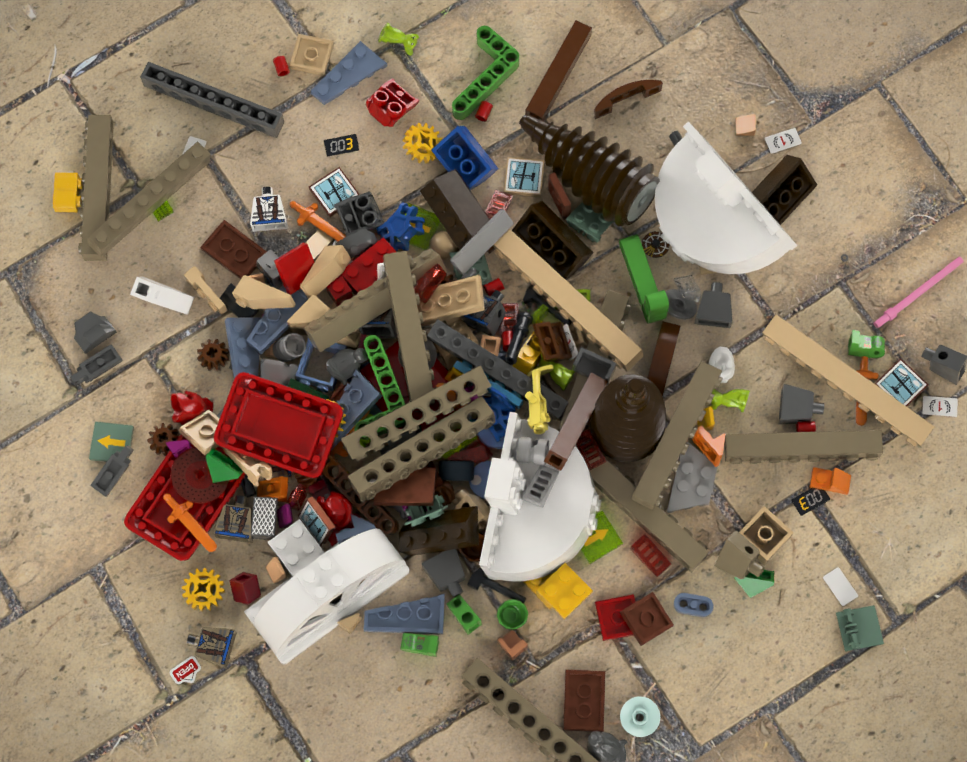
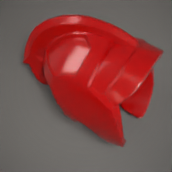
[170,391,214,425]
[316,492,352,528]

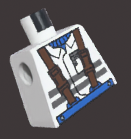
[250,187,288,232]

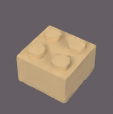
[739,506,793,565]

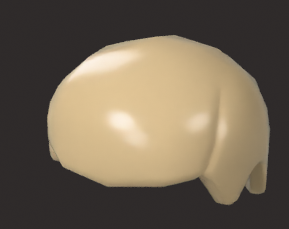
[429,231,459,260]

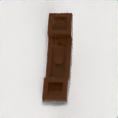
[594,80,663,119]
[647,321,681,396]

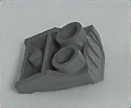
[334,191,384,237]

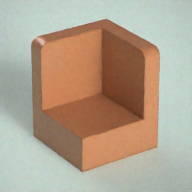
[497,630,528,661]

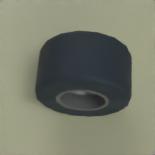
[439,460,474,481]

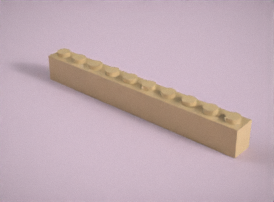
[493,229,643,372]
[762,315,935,447]

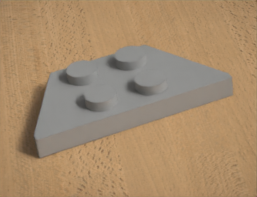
[667,442,718,513]

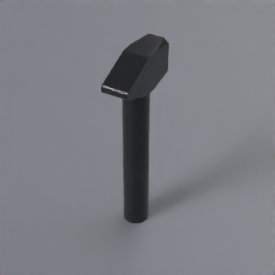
[523,285,572,326]
[467,567,527,604]

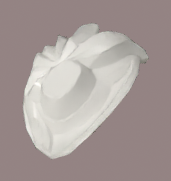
[708,346,735,383]

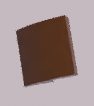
[533,321,572,362]

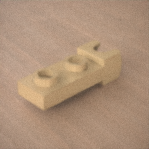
[184,266,227,315]
[224,448,272,486]

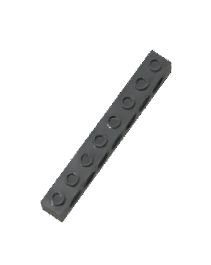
[140,62,284,138]
[426,319,568,420]

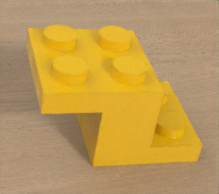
[522,563,593,620]

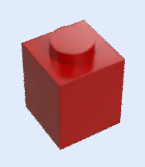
[326,275,353,307]

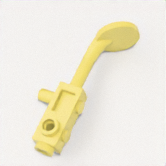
[525,365,554,435]

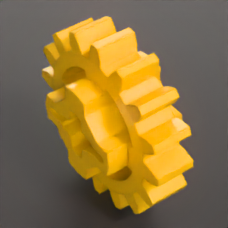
[402,123,443,163]
[181,568,225,612]

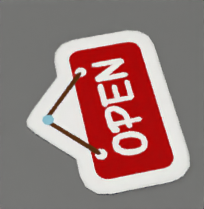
[170,656,201,684]

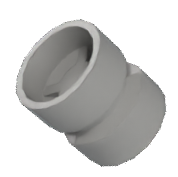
[273,333,306,362]
[517,436,549,465]

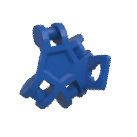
[376,202,425,251]
[470,387,516,443]

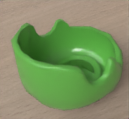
[497,599,528,630]

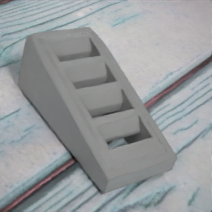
[523,465,559,508]

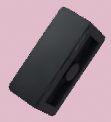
[220,283,259,318]

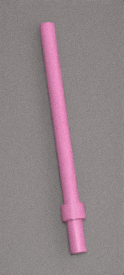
[874,256,964,328]

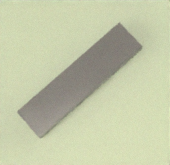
[450,209,514,275]

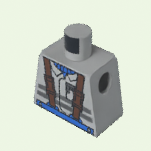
[256,250,283,290]

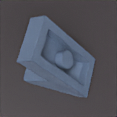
[336,515,376,544]

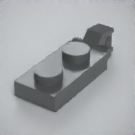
[70,344,123,386]
[90,445,134,497]

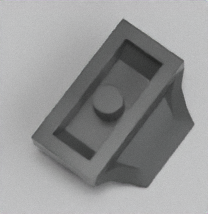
[74,311,117,354]

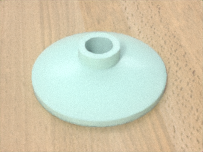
[620,696,660,737]

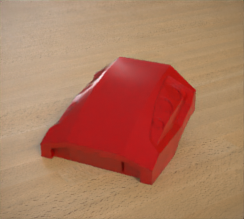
[366,78,419,127]

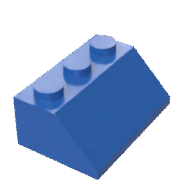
[431,126,499,190]

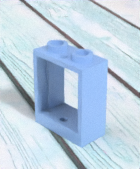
[295,338,347,392]

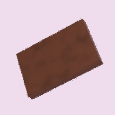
[200,220,267,279]
[374,468,437,506]
[563,670,605,732]

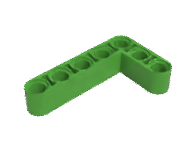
[452,25,519,120]
[619,234,669,324]
[354,335,406,441]

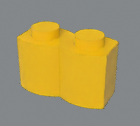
[53,173,83,212]

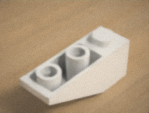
[130,276,194,315]

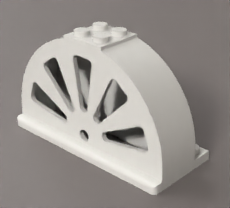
[655,121,797,274]
[479,412,601,582]
[244,519,409,665]

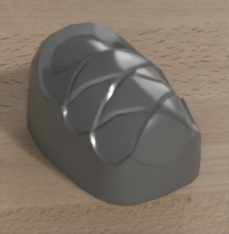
[335,228,377,258]

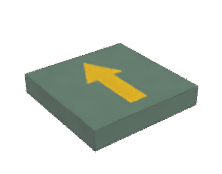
[89,422,134,462]

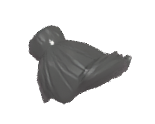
[326,348,368,385]
[587,731,628,762]

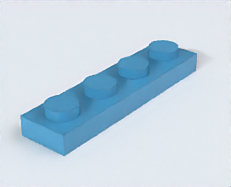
[453,360,523,409]

